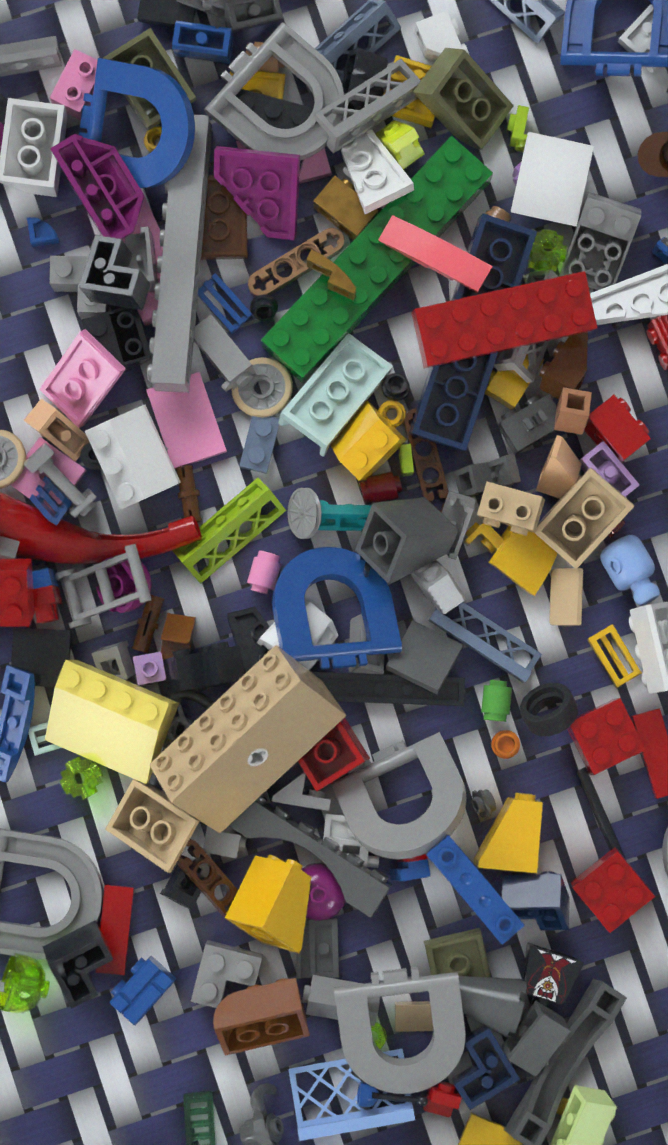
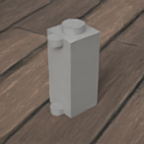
[194,315,255,392]
[302,975,380,1026]

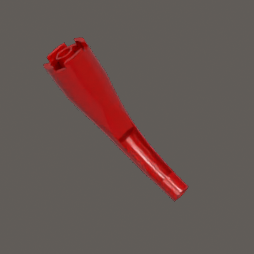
[0,492,202,564]

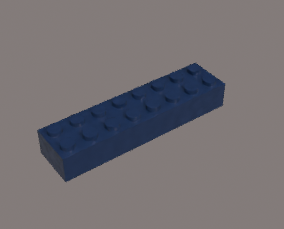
[408,213,537,452]

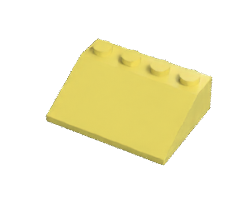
[45,660,179,784]

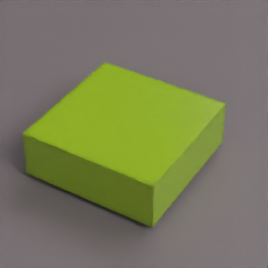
[398,444,414,477]

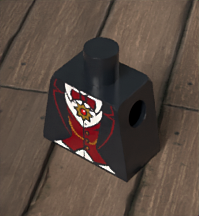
[522,943,584,1009]

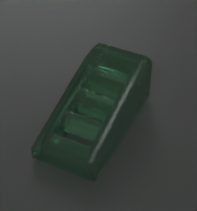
[183,1091,217,1145]

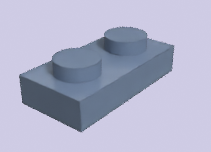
[239,416,280,474]

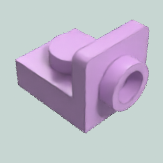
[133,652,166,686]

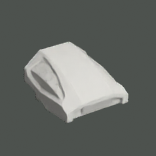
[257,601,339,670]

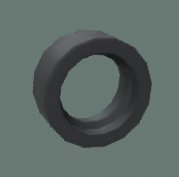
[520,683,578,736]

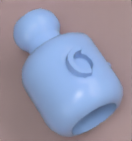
[600,535,660,606]

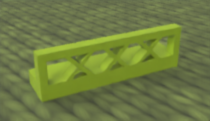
[172,477,286,584]

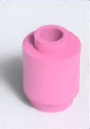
[247,551,282,594]

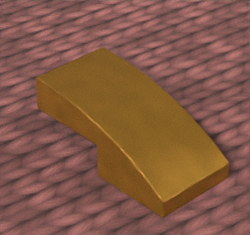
[306,249,356,300]

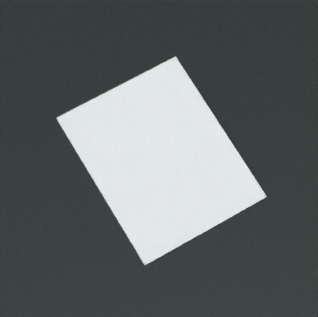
[511,132,594,227]

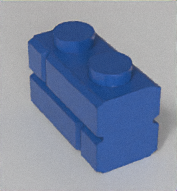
[172,21,234,64]
[110,956,176,1026]

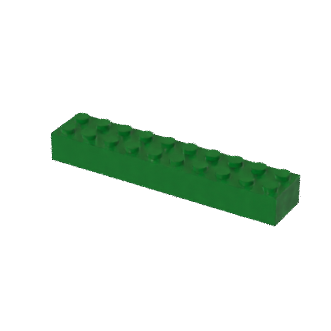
[261,136,493,384]

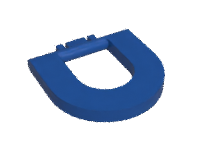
[561,0,668,77]
[79,58,195,188]
[272,547,402,670]

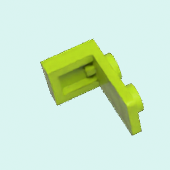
[507,105,529,153]

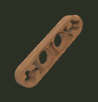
[248,228,344,297]

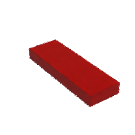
[631,708,668,799]
[96,884,134,975]

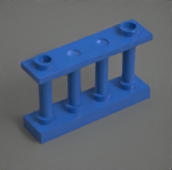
[426,835,525,945]

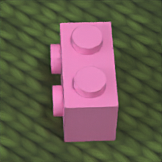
[50,49,97,120]

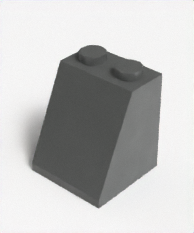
[355,497,459,584]

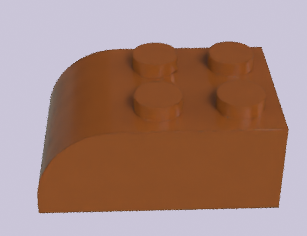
[213,978,310,1056]

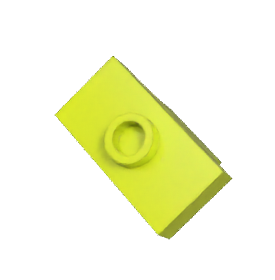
[375,120,425,169]

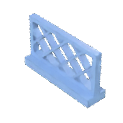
[289,1049,415,1141]

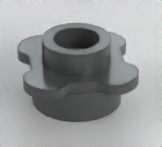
[471,789,496,818]

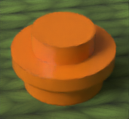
[491,730,520,759]

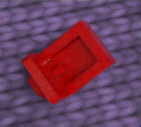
[423,1081,462,1117]

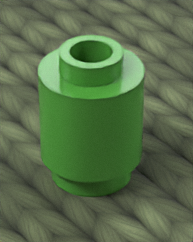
[481,680,512,722]

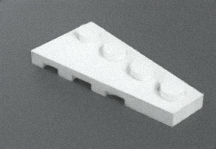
[340,116,414,214]
[590,264,668,325]

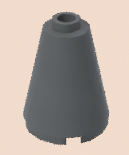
[458,976,527,1038]

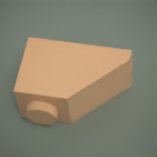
[24,398,90,462]
[536,435,582,499]

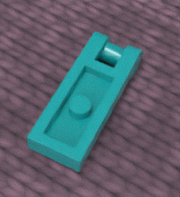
[318,500,372,531]

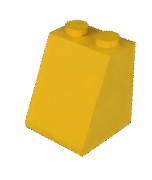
[330,400,407,481]
[474,793,543,873]
[225,855,311,953]

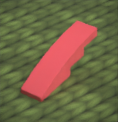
[378,215,492,293]

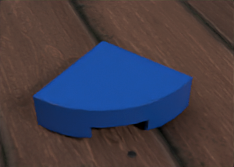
[27,217,60,247]

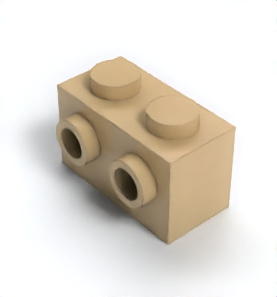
[477,482,545,536]

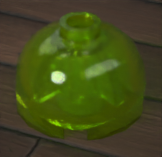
[0,953,50,1013]

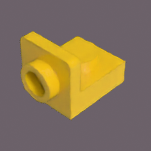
[464,522,504,554]

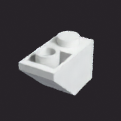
[414,11,469,62]

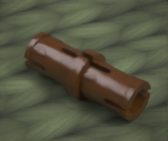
[175,465,202,523]
[131,595,165,654]

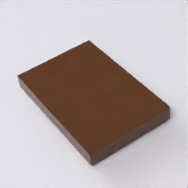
[201,175,248,260]

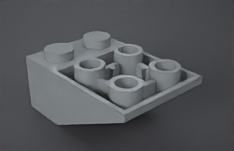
[559,192,641,290]

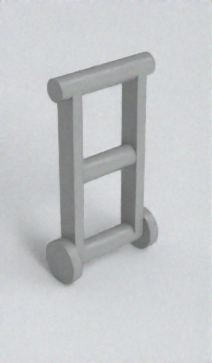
[55,544,152,629]

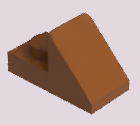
[161,613,196,660]

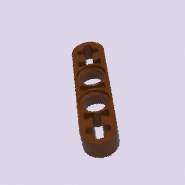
[403,409,449,513]
[177,839,238,924]

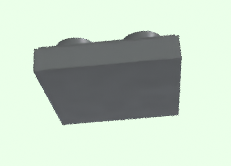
[386,620,463,694]

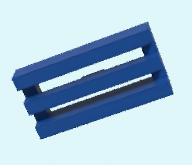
[198,273,253,334]
[29,476,72,525]

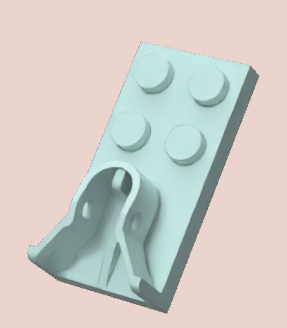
[278,333,393,457]

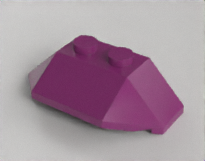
[50,134,144,239]

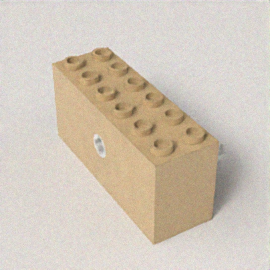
[149,645,346,833]

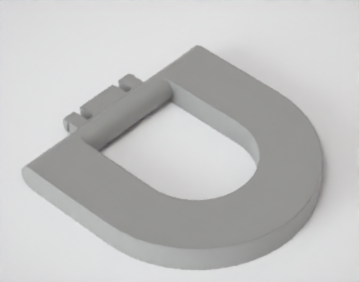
[204,22,344,160]
[331,732,466,859]
[0,828,103,959]
[334,967,465,1094]

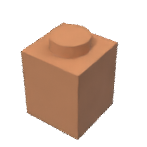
[554,387,592,435]

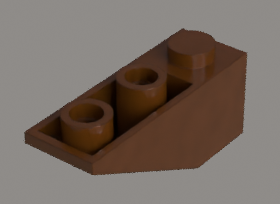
[539,332,588,399]

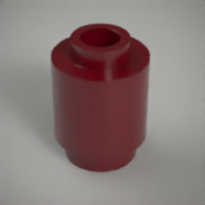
[359,471,402,504]

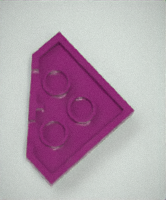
[214,146,300,240]

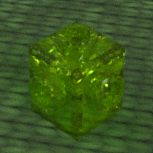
[528,229,567,272]
[59,756,103,800]

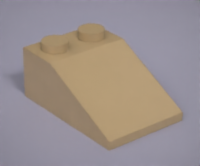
[535,468,635,569]
[105,779,199,873]

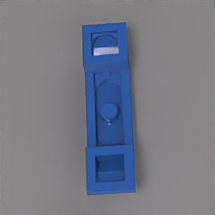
[0,664,35,783]

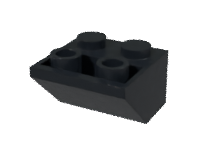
[81,307,152,373]

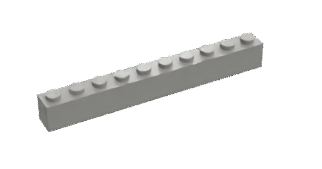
[147,115,213,393]

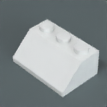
[0,98,68,197]
[85,405,181,509]
[629,602,668,694]

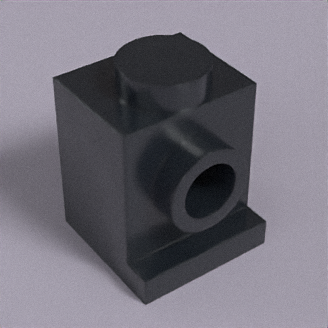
[160,864,206,910]

